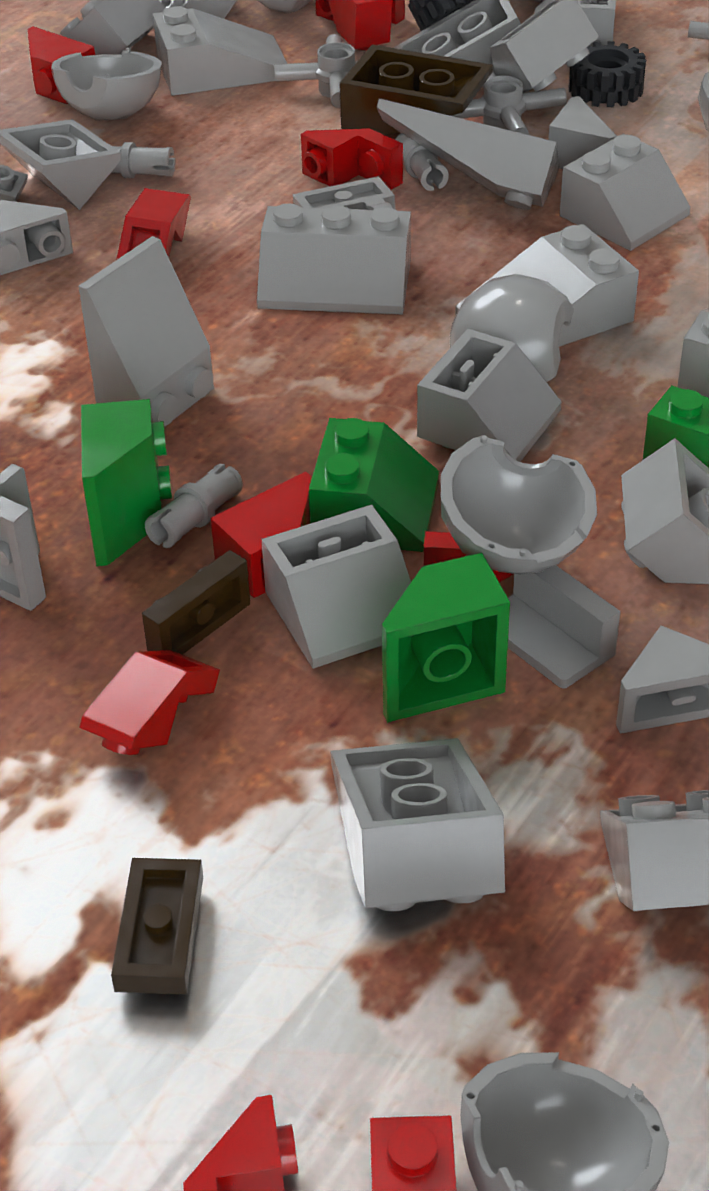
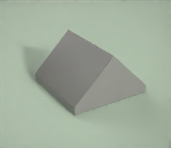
[0,119,121,210]

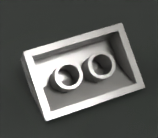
[257,203,411,315]

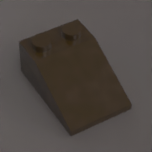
[340,45,493,136]

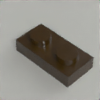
[142,550,250,655]
[111,858,204,994]

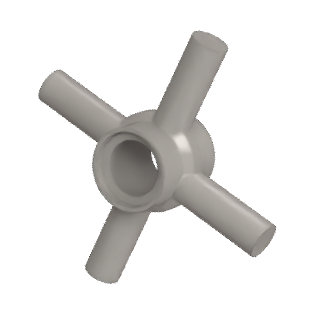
[274,34,358,108]
[453,72,567,135]

